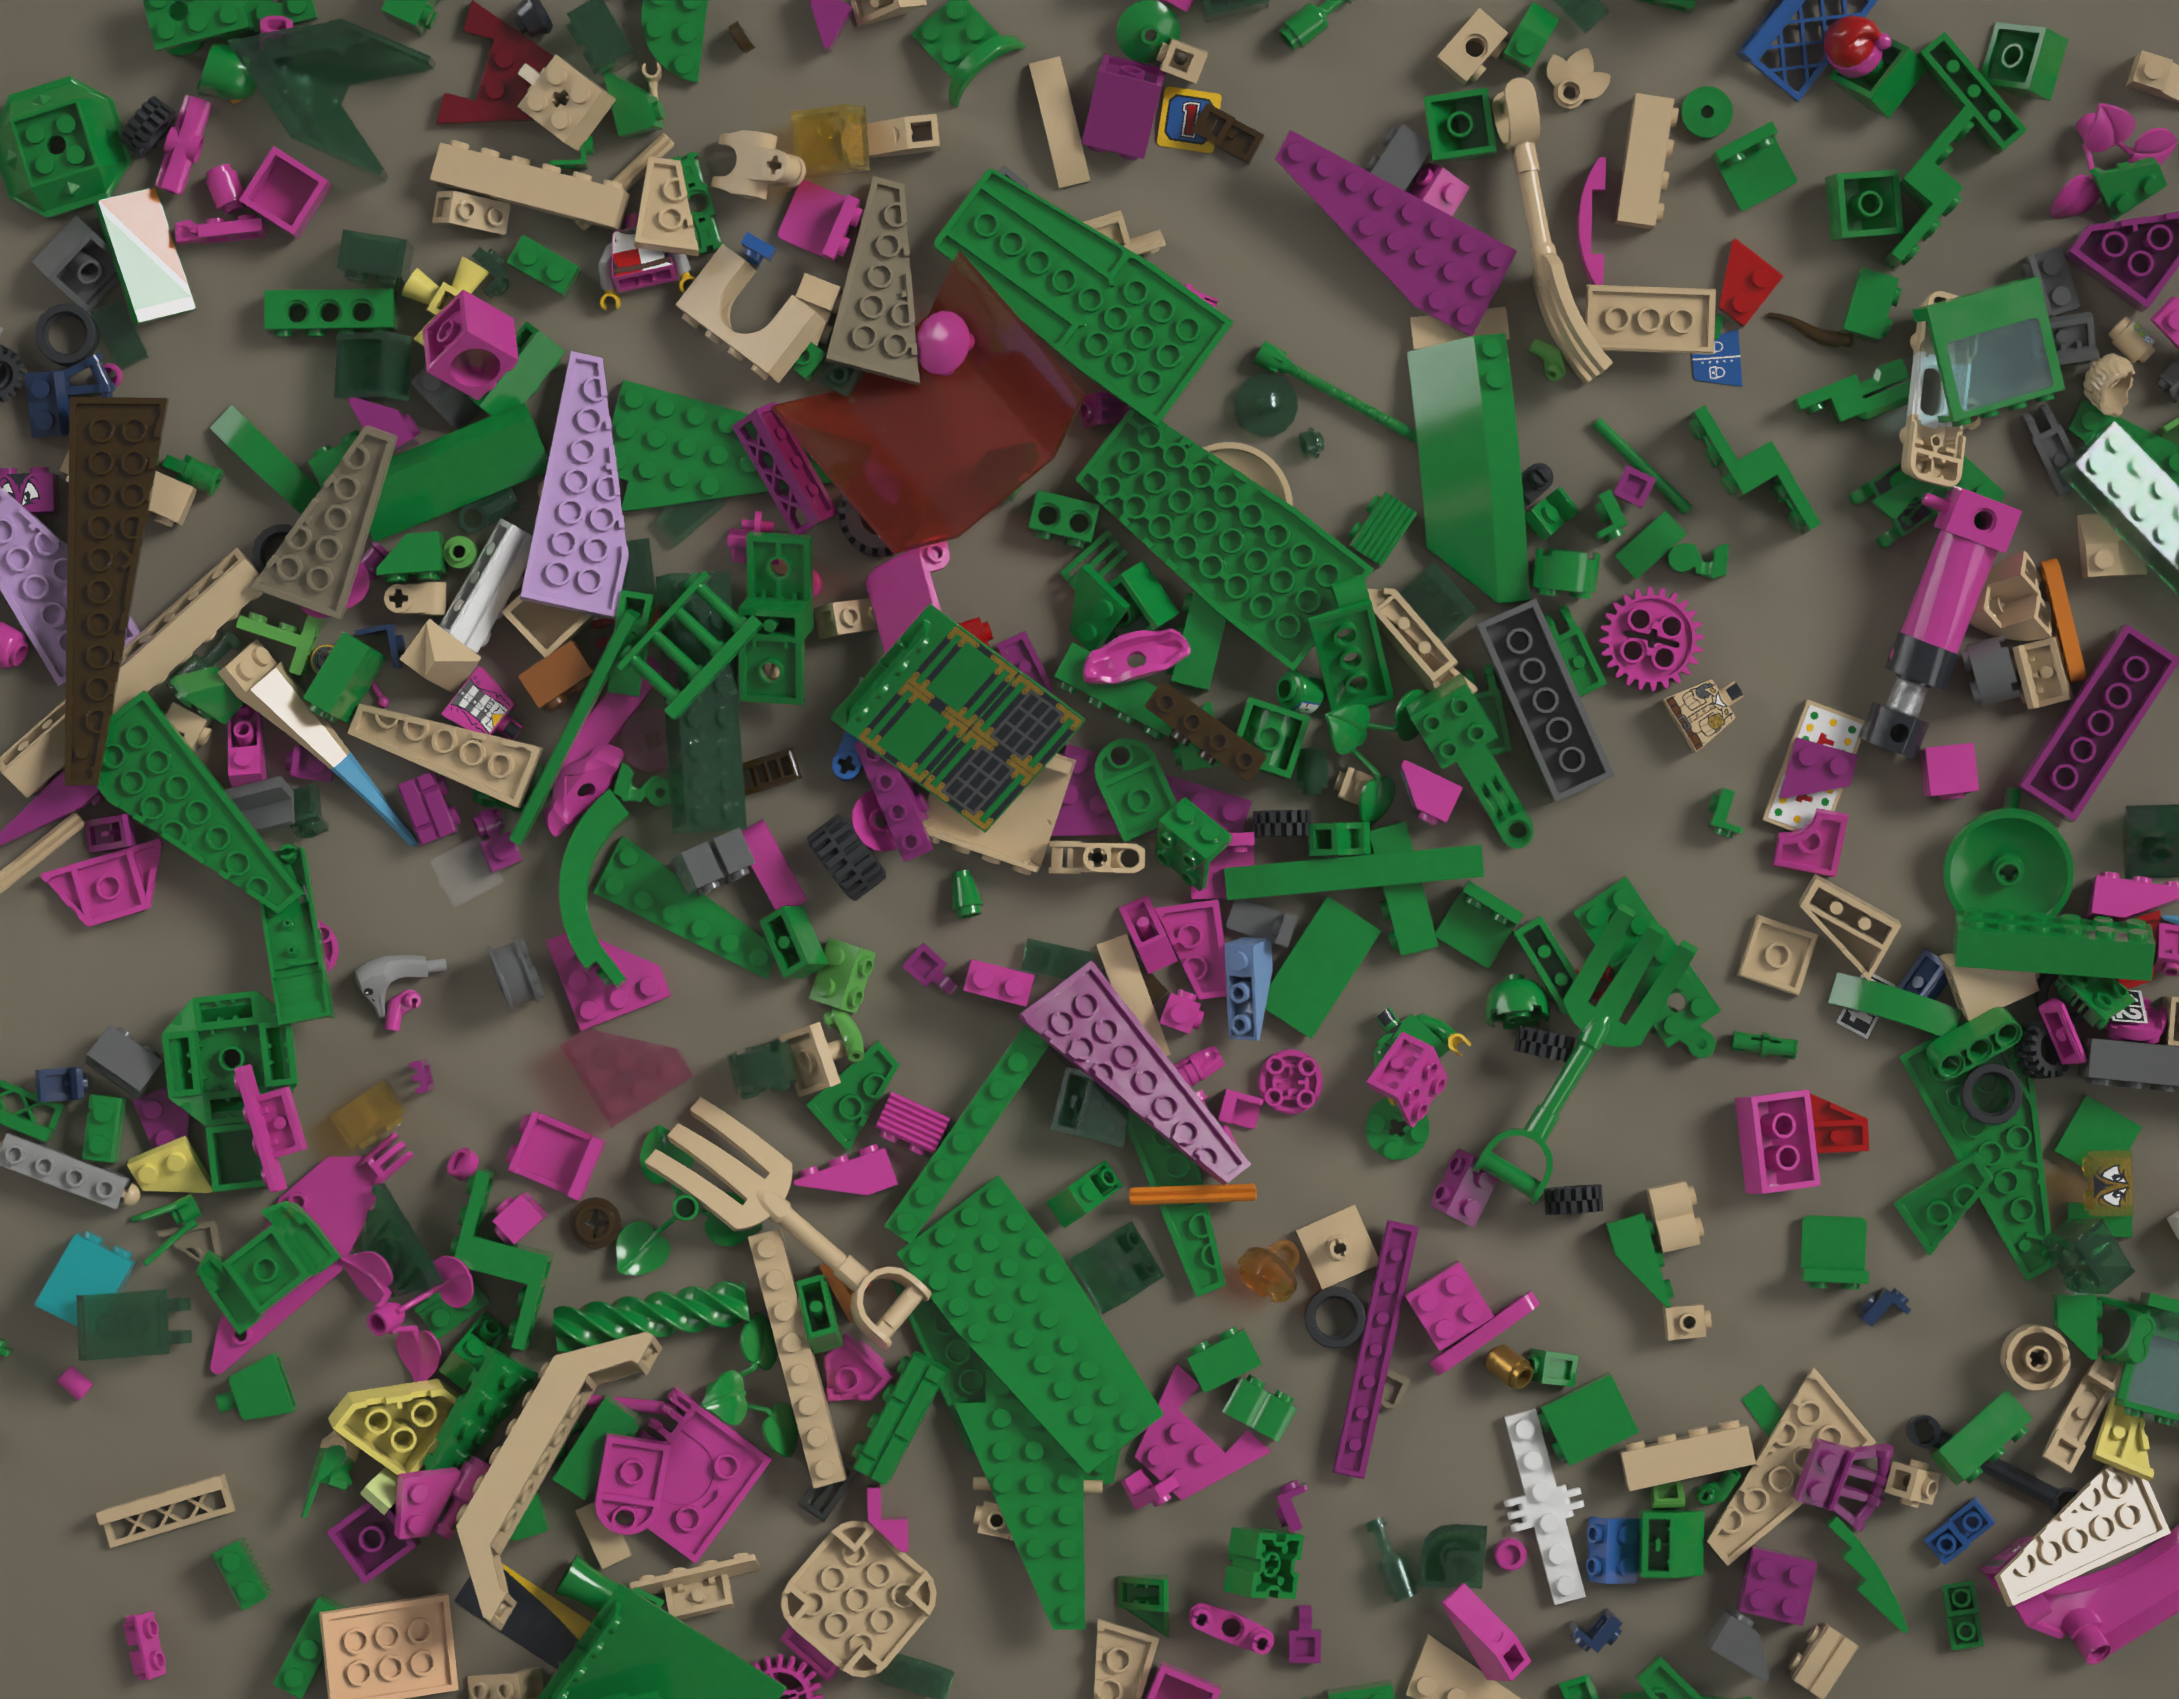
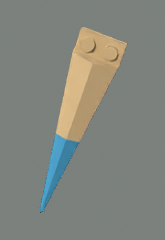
[218,639,418,847]

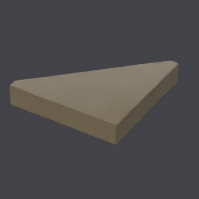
[156,1219,225,1264]

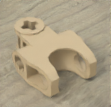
[711,130,806,201]
[1049,841,1145,874]

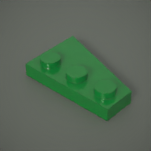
[805,1039,900,1152]
[1894,1151,1993,1256]

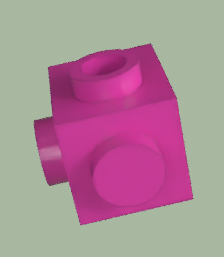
[1159,989,1205,1034]

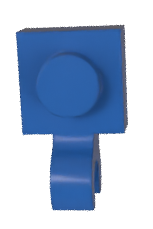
[741,232,777,267]

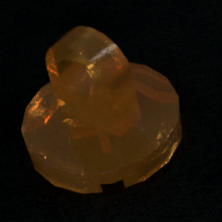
[1238,1239,1300,1303]

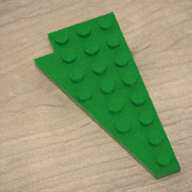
[611,380,872,512]
[1898,1018,2055,1282]
[955,1370,1086,1630]

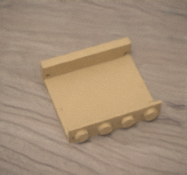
[923,754,1076,875]

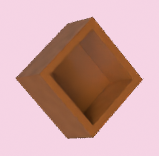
[518,640,594,712]

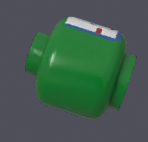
[1276,670,1325,714]

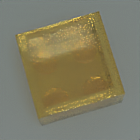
[790,104,870,178]

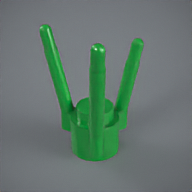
[130,1193,202,1266]

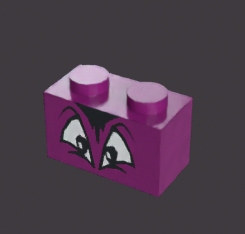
[0,467,59,514]

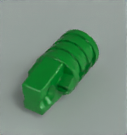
[162,454,224,496]

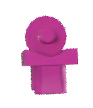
[727,511,788,565]

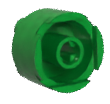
[1532,547,1600,599]

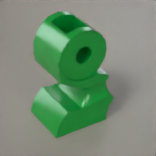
[1666,543,1729,581]
[613,762,675,807]

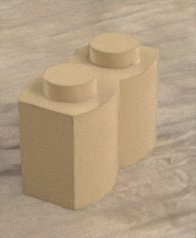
[1646,1180,1704,1253]

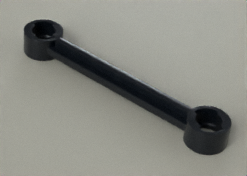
[1906,1414,2078,1515]

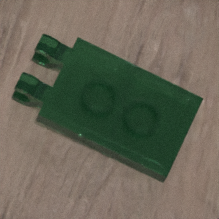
[76,1289,192,1361]

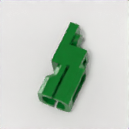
[1793,358,1911,424]

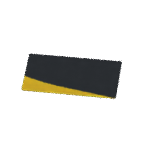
[455,1563,591,1670]

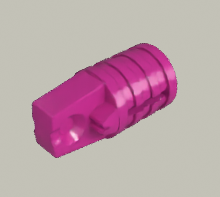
[1173,1046,1225,1086]

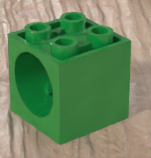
[1236,697,1311,780]

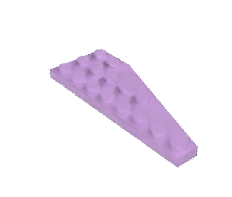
[520,351,629,620]
[0,487,140,686]

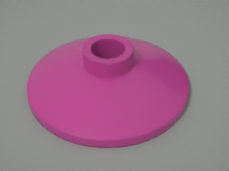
[851,789,898,852]

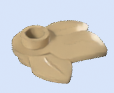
[1547,48,1611,109]

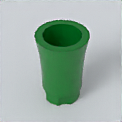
[554,1554,619,1613]

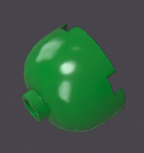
[1485,974,1551,1029]

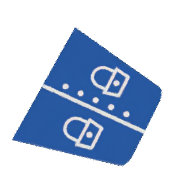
[1692,329,1743,387]

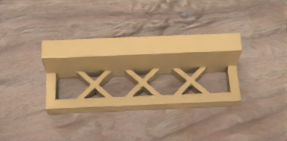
[96,1473,235,1548]

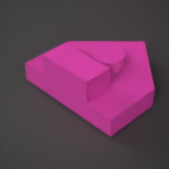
[824,1332,894,1401]

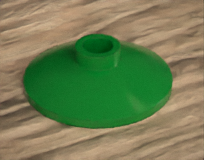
[1116,0,1180,63]

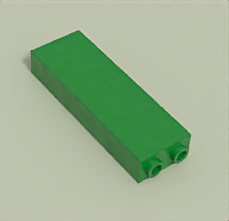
[369,403,549,542]

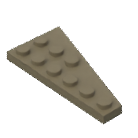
[825,176,920,386]

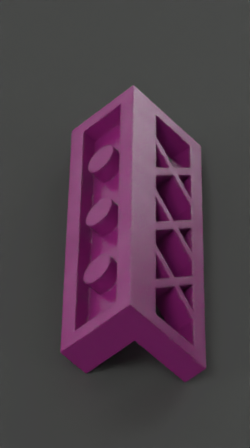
[732,401,839,535]

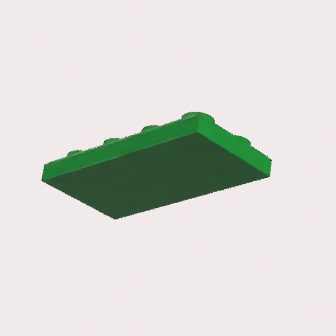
[1265,896,1381,1039]

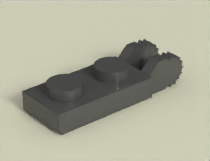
[2021,403,2088,497]

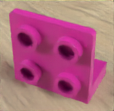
[1190,832,1254,899]
[1366,1031,1448,1128]

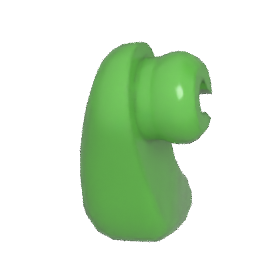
[824,1007,864,1062]

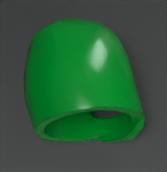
[197,44,263,104]

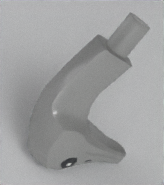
[355,955,447,1018]

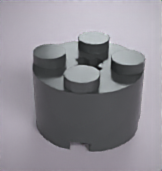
[1961,635,2021,707]

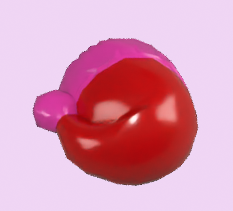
[1824,15,1891,78]

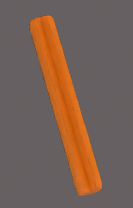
[1129,1183,1257,1205]

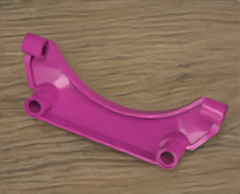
[2014,1525,2179,1665]

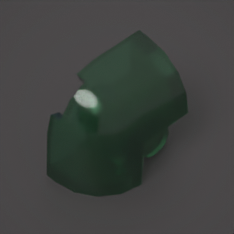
[1418,1523,1487,1589]

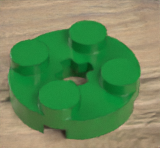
[1365,1097,1429,1160]

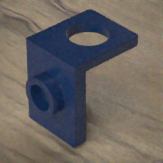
[354,624,406,669]

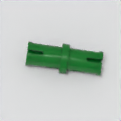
[1730,1031,1798,1060]

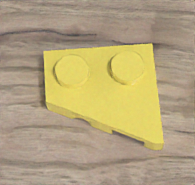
[127,1136,213,1193]
[2092,1397,2154,1482]

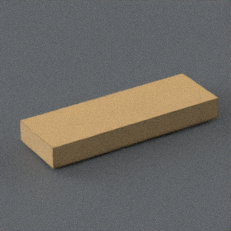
[1410,307,1510,350]

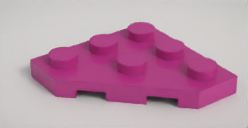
[546,933,672,1031]

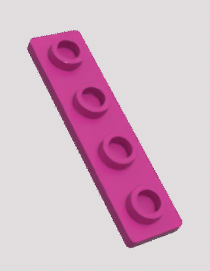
[234,1064,308,1193]

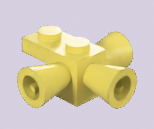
[401,256,490,346]

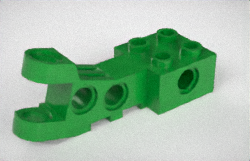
[1406,673,1534,849]

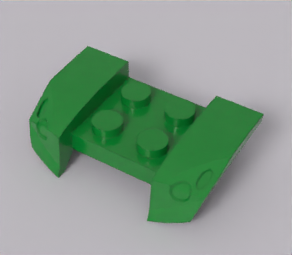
[196,1201,342,1336]

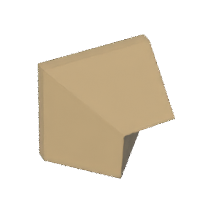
[400,619,481,694]

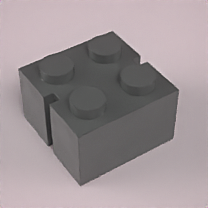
[671,827,755,897]

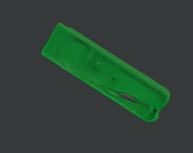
[259,844,335,1027]

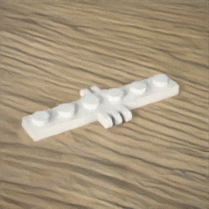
[1504,1408,1586,1605]

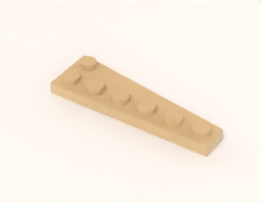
[347,704,544,808]

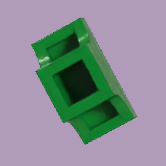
[1307,822,1371,856]

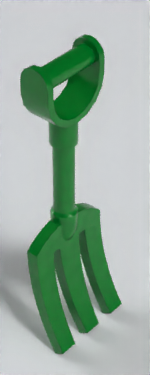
[1473,903,1699,1206]

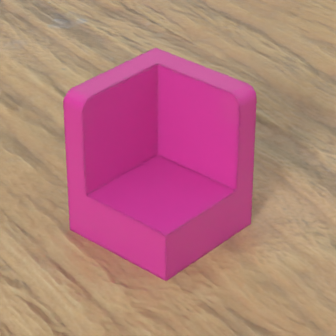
[1217,1089,1264,1129]

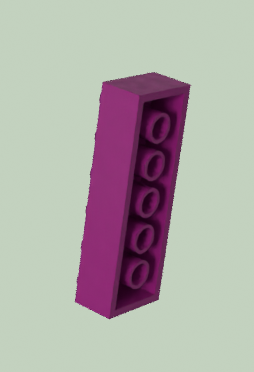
[2015,624,2179,823]

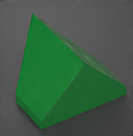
[1117,1574,1169,1639]

